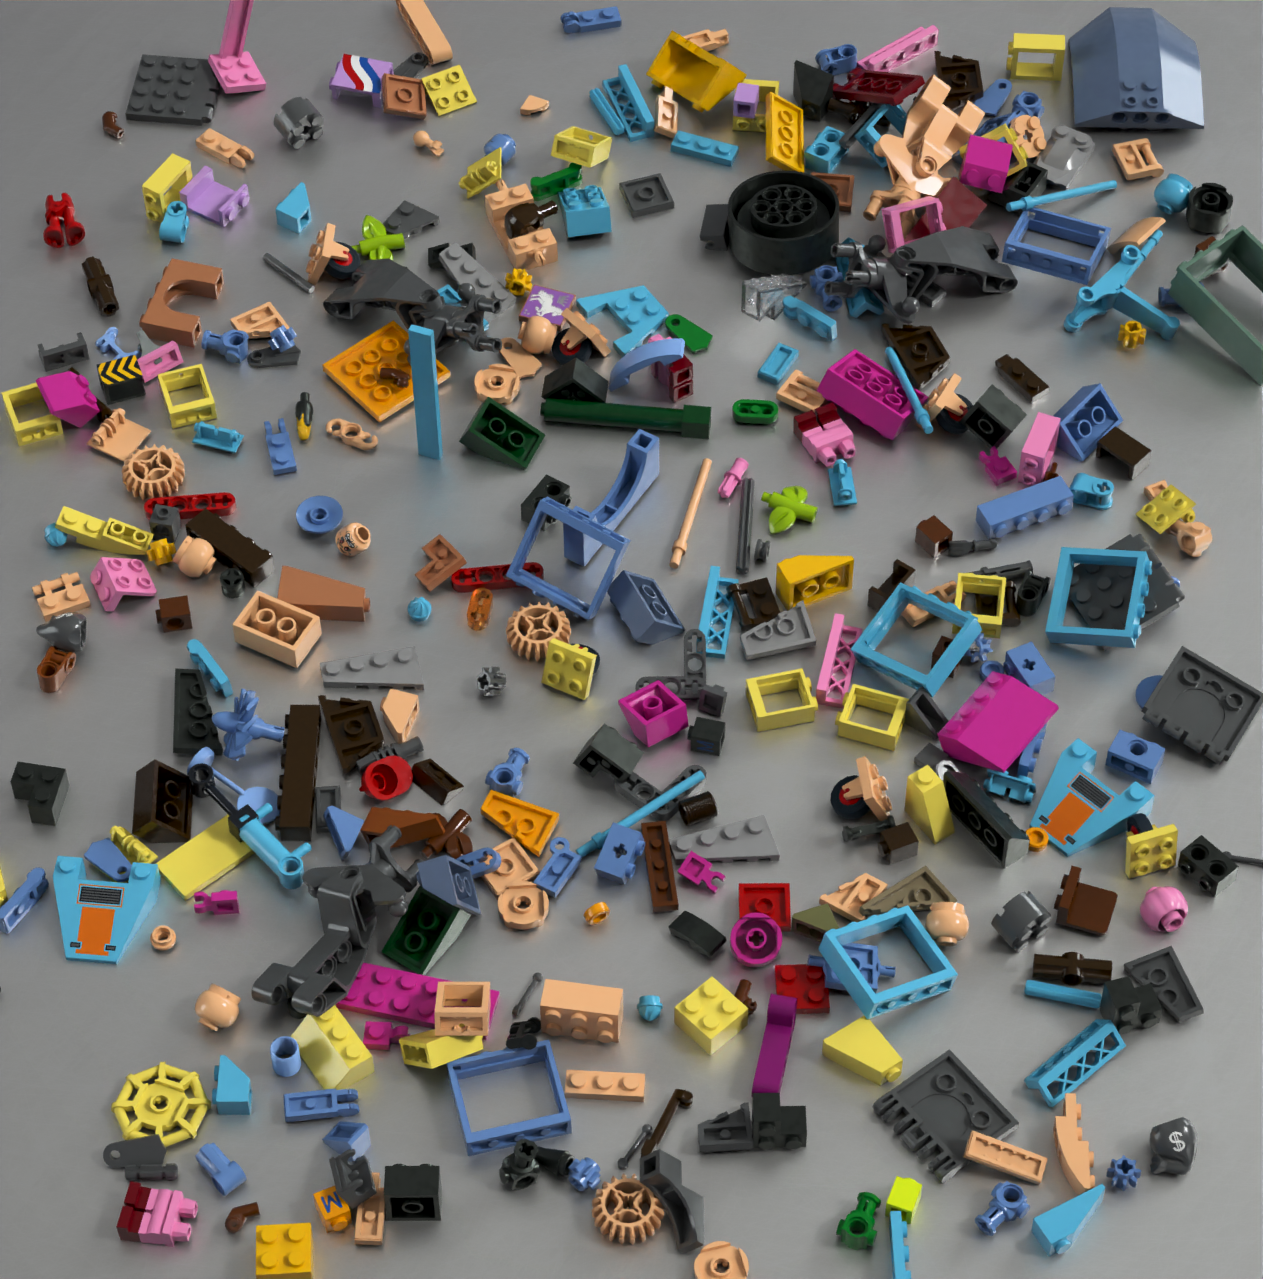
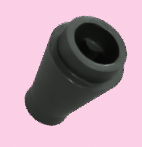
[535,1146,574,1177]

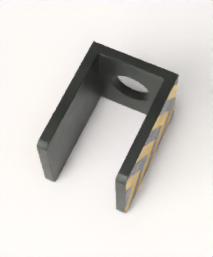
[96,355,146,405]

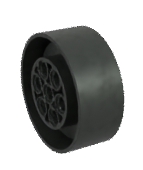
[728,171,839,275]

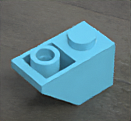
[275,182,311,234]
[212,1055,252,1115]

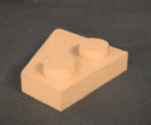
[230,301,290,339]
[819,873,888,922]

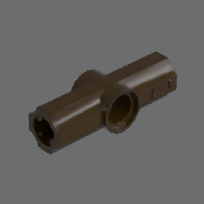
[82,256,119,317]
[1032,952,1112,986]

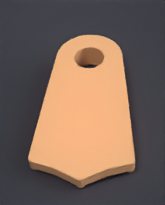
[499,338,542,379]

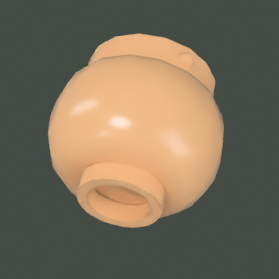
[518,316,557,354]
[173,536,217,578]
[925,902,969,946]
[195,983,241,1031]

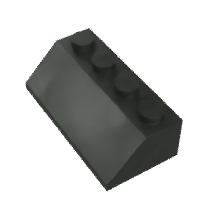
[943,771,1030,869]

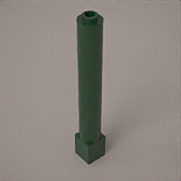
[540,398,711,439]

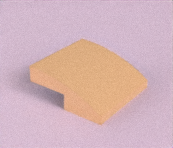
[1107,217,1166,255]

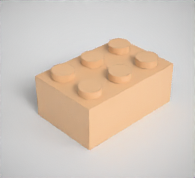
[232,590,322,668]
[540,979,623,1043]

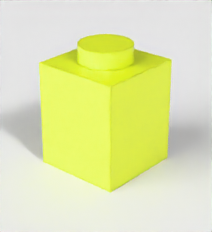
[885,1176,922,1224]

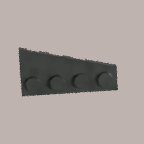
[173,668,223,756]

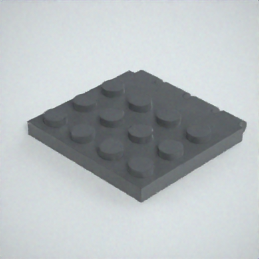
[125,54,220,126]
[1068,534,1185,651]
[1141,646,1263,765]

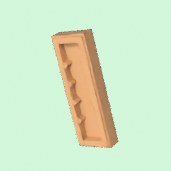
[963,1130,1048,1185]

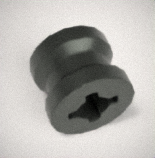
[220,568,246,598]

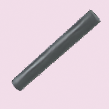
[263,253,315,294]

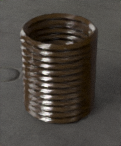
[678,791,718,827]

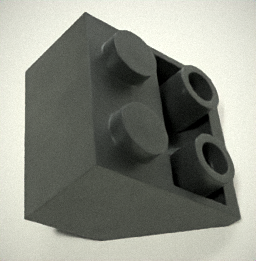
[987,162,1048,214]

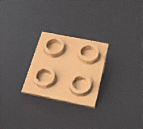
[87,408,151,462]

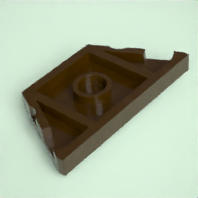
[934,51,983,111]
[881,324,951,390]
[318,695,385,775]

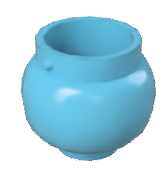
[1154,174,1193,214]

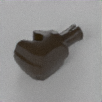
[504,200,558,239]

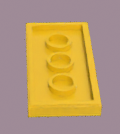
[765,92,804,173]

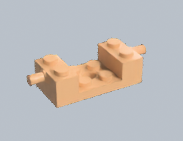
[485,179,558,271]

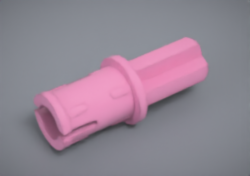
[718,458,749,498]

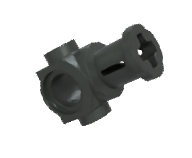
[499,1139,540,1190]

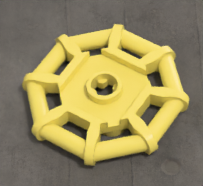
[111,1062,211,1147]

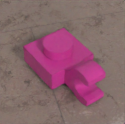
[194,890,239,915]
[363,1021,410,1050]

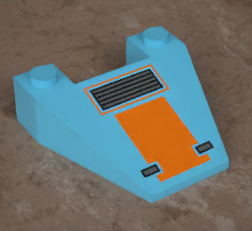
[1029,738,1155,857]
[53,856,161,964]

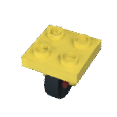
[541,638,600,700]
[1125,813,1178,879]

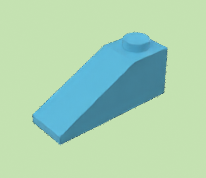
[1031,1184,1105,1257]

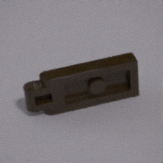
[995,354,1050,403]

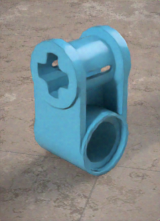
[159,201,189,243]
[1069,473,1114,510]

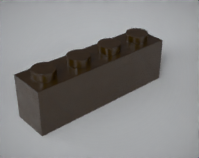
[185,508,274,588]

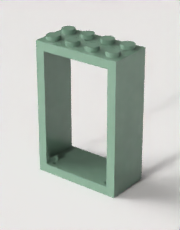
[1168,225,1263,386]

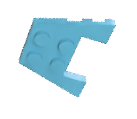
[576,285,669,357]

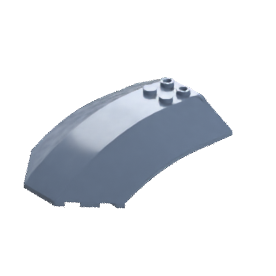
[1068,7,1204,129]

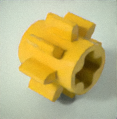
[505,268,532,296]
[1118,321,1146,349]
[146,538,176,566]

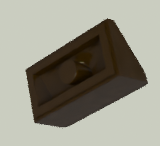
[412,758,464,805]

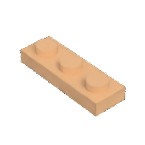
[565,1070,645,1102]

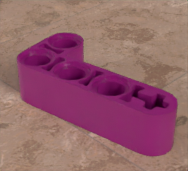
[751,994,797,1097]

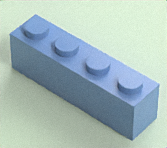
[976,476,1074,540]

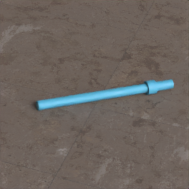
[1006,180,1117,212]
[885,347,933,434]
[575,770,705,858]

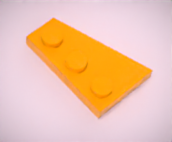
[480,790,559,857]

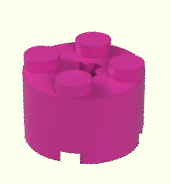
[730,913,782,968]

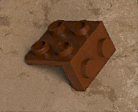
[1054,866,1118,936]

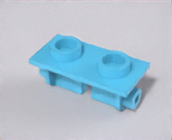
[192,421,244,453]
[828,459,857,506]
[983,769,1036,803]

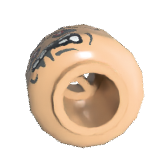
[335,522,371,557]

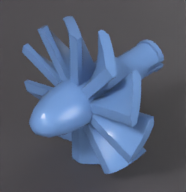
[212,689,284,761]

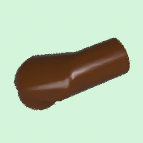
[102,111,124,139]
[380,368,410,388]
[734,979,757,1015]
[225,1202,260,1233]

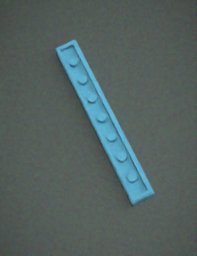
[408,324,443,460]

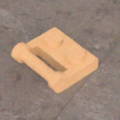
[1112,138,1164,181]
[776,369,828,413]

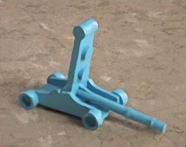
[1064,230,1180,340]

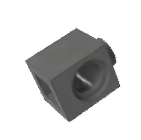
[149,504,181,543]

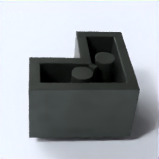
[541,358,609,403]
[573,723,644,783]
[10,762,69,826]
[1099,976,1162,1034]
[752,1093,807,1150]

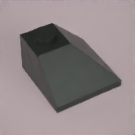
[793,60,834,122]

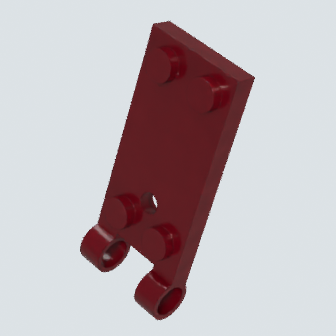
[833,67,925,106]

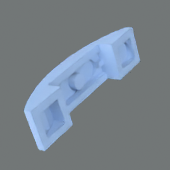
[608,338,685,391]

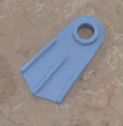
[973,79,1012,117]
[84,838,132,882]

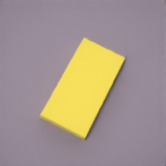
[155,815,255,901]

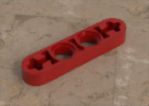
[144,492,236,520]
[451,562,544,593]

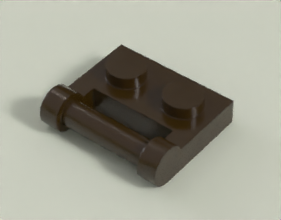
[726,577,780,631]
[973,581,1021,627]

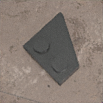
[383,200,440,239]
[698,1102,753,1152]

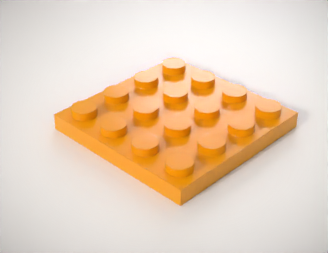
[322,320,451,423]

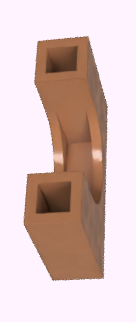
[139,258,224,348]

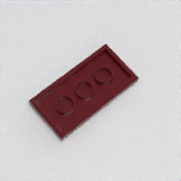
[904,177,987,242]

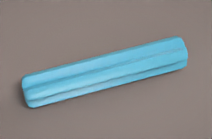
[589,88,625,136]
[1024,979,1102,1009]

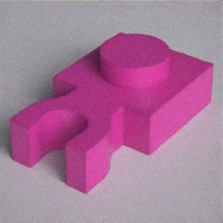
[979,446,1017,486]
[677,851,726,893]

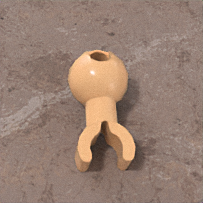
[413,130,444,157]

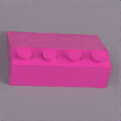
[817,349,929,440]
[937,671,1059,773]

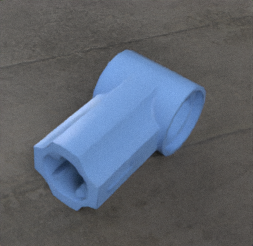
[195,1143,247,1196]

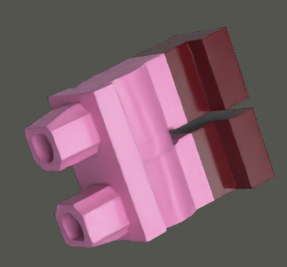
[648,334,693,403]
[793,402,856,467]
[116,1181,198,1247]

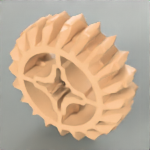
[122,444,185,500]
[506,601,571,662]
[592,1173,664,1245]

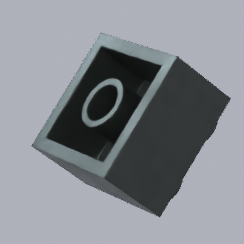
[959,384,1027,449]
[384,1164,442,1221]

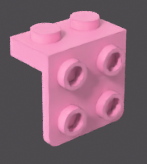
[90,557,157,612]

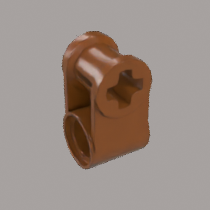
[37,646,76,693]

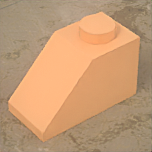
[380,688,419,744]

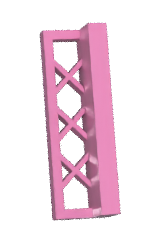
[857,25,939,72]
[816,613,863,709]

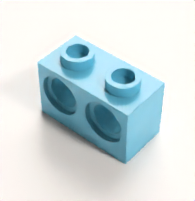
[804,126,849,173]

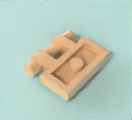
[32,572,91,622]

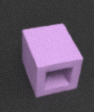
[733,83,759,119]

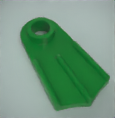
[665,314,713,354]

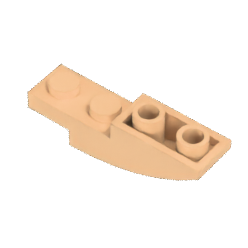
[1053,1093,1095,1196]

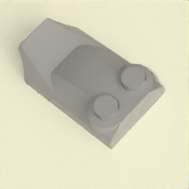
[1033,125,1095,190]

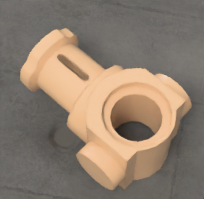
[1165,519,1212,557]

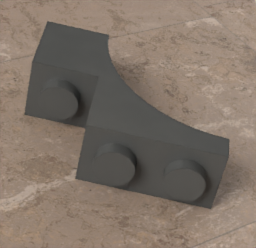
[640,1149,704,1254]

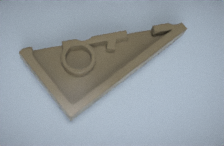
[859,866,958,916]

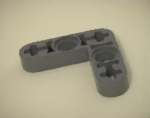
[635,629,706,700]
[614,765,706,821]

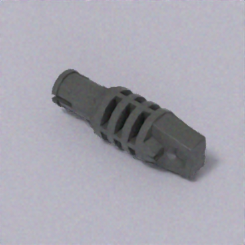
[356,736,424,777]

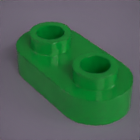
[732,399,778,424]

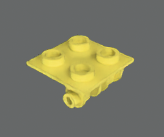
[421,64,477,117]
[458,147,502,199]
[1136,485,1196,534]
[91,826,158,883]

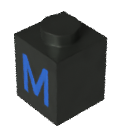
[687,717,725,756]

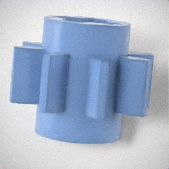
[268,325,297,353]
[964,633,993,663]
[1106,1155,1141,1191]
[568,1157,601,1191]

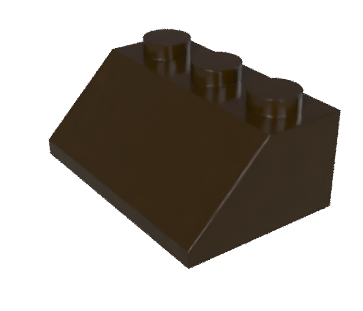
[132,759,193,843]

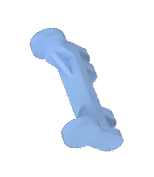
[95,327,142,360]

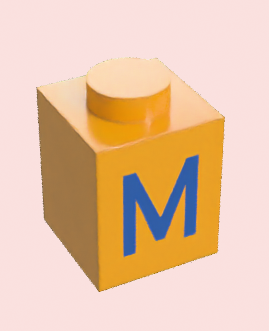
[313,1185,352,1233]

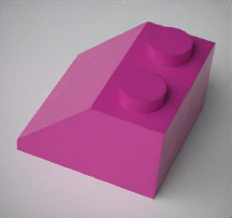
[958,134,1013,193]
[36,371,100,428]
[618,680,689,747]

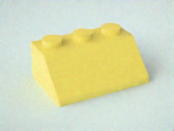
[291,1005,375,1090]

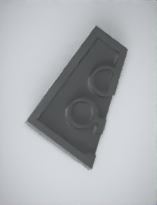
[1124,946,1204,1023]

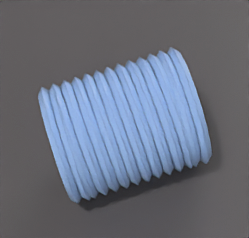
[270,1036,301,1077]

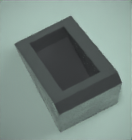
[905,686,948,740]

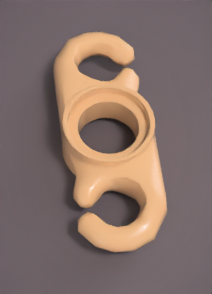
[325,418,378,450]

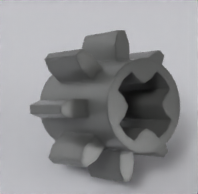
[477,667,506,696]

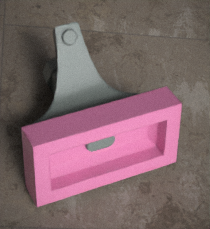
[136,330,183,383]

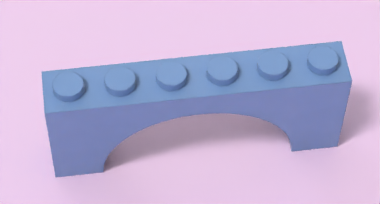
[563,429,659,567]

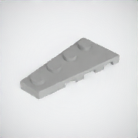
[439,242,516,323]
[320,646,424,690]
[669,815,780,865]

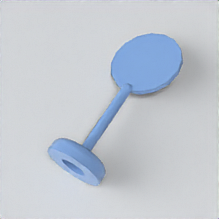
[187,747,281,825]

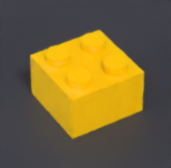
[256,1223,313,1279]

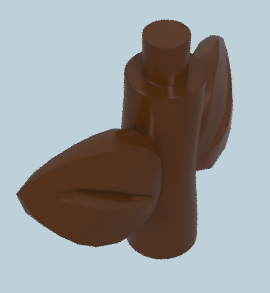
[420,809,473,864]

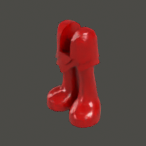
[43,193,85,248]

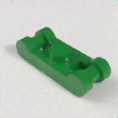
[530,163,582,201]

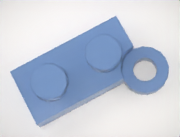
[533,837,581,898]

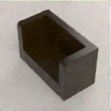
[1096,426,1152,480]
[867,559,916,612]

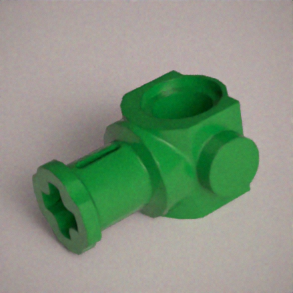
[836,1192,881,1250]

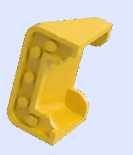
[646,30,747,113]

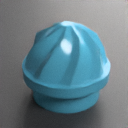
[44,523,68,547]
[408,597,432,622]
[637,995,663,1021]

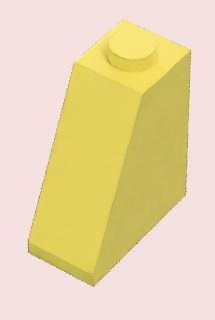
[904,765,955,845]
[822,1016,903,1086]
[399,1024,484,1069]

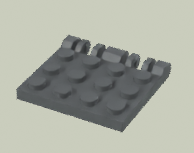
[872,1049,1019,1183]

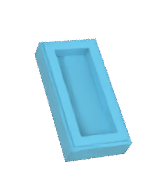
[757,343,799,386]

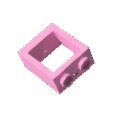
[881,196,946,253]
[1018,412,1061,486]

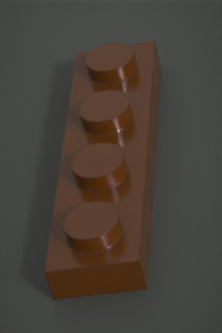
[641,821,679,913]

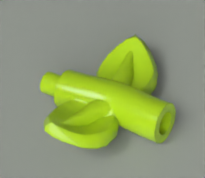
[351,215,405,261]
[761,486,818,535]

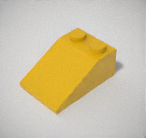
[776,555,854,611]

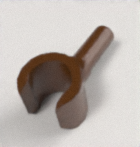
[1043,462,1059,482]

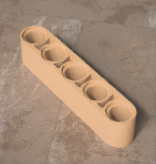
[396,0,453,65]

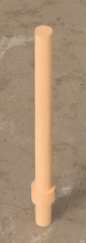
[669,458,712,569]

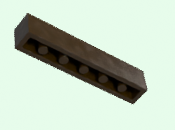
[275,705,322,841]

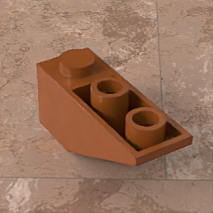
[360,807,445,849]

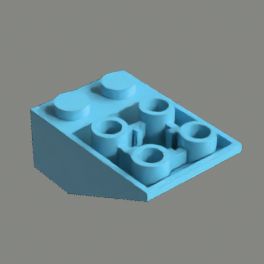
[558,185,612,237]

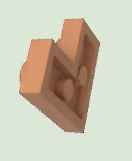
[414,534,467,592]

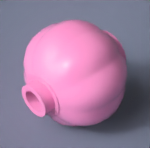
[1140,886,1188,932]

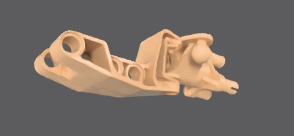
[863,74,985,238]

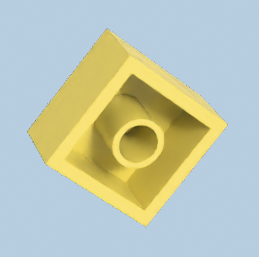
[674,976,749,1056]

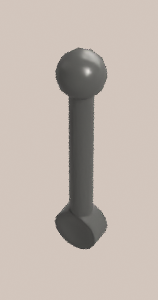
[1223,851,1263,865]
[512,973,543,1016]
[618,1124,652,1170]

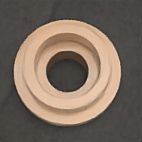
[150,925,176,950]

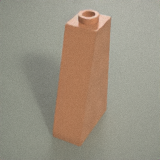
[277,566,370,622]

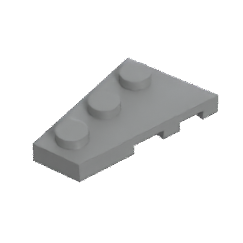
[740,600,816,660]

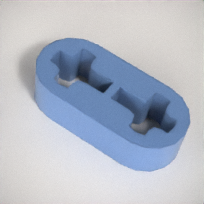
[456,847,501,879]

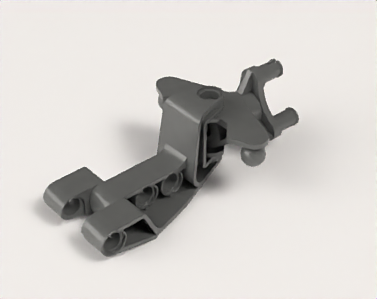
[824,226,1018,324]
[323,258,502,365]
[251,825,424,1017]

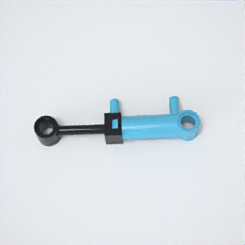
[188,763,312,889]

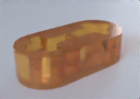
[467,588,493,631]

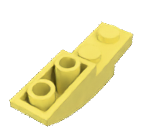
[55,506,154,555]

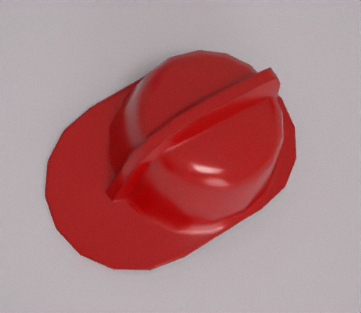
[359,755,413,800]

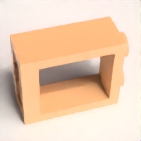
[434,982,491,1036]

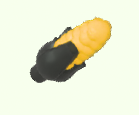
[295,392,313,440]

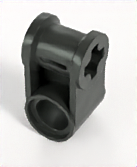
[1016,570,1051,616]

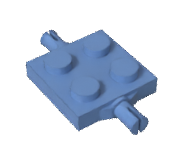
[807,943,896,994]

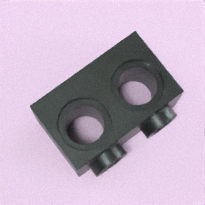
[521,474,572,531]
[1178,835,1239,897]

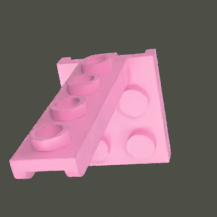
[208,0,266,94]

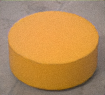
[1025,827,1049,852]
[583,902,610,925]

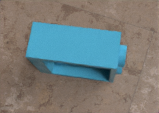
[854,104,907,168]

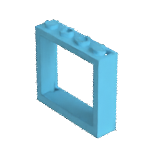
[1045,547,1152,648]
[851,582,982,698]
[818,905,958,1020]

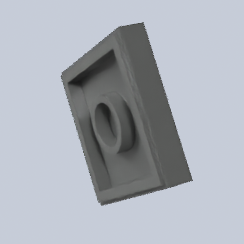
[619,173,674,218]

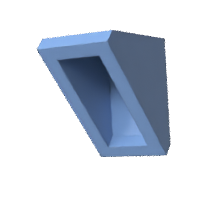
[323,806,364,860]
[322,1121,371,1162]

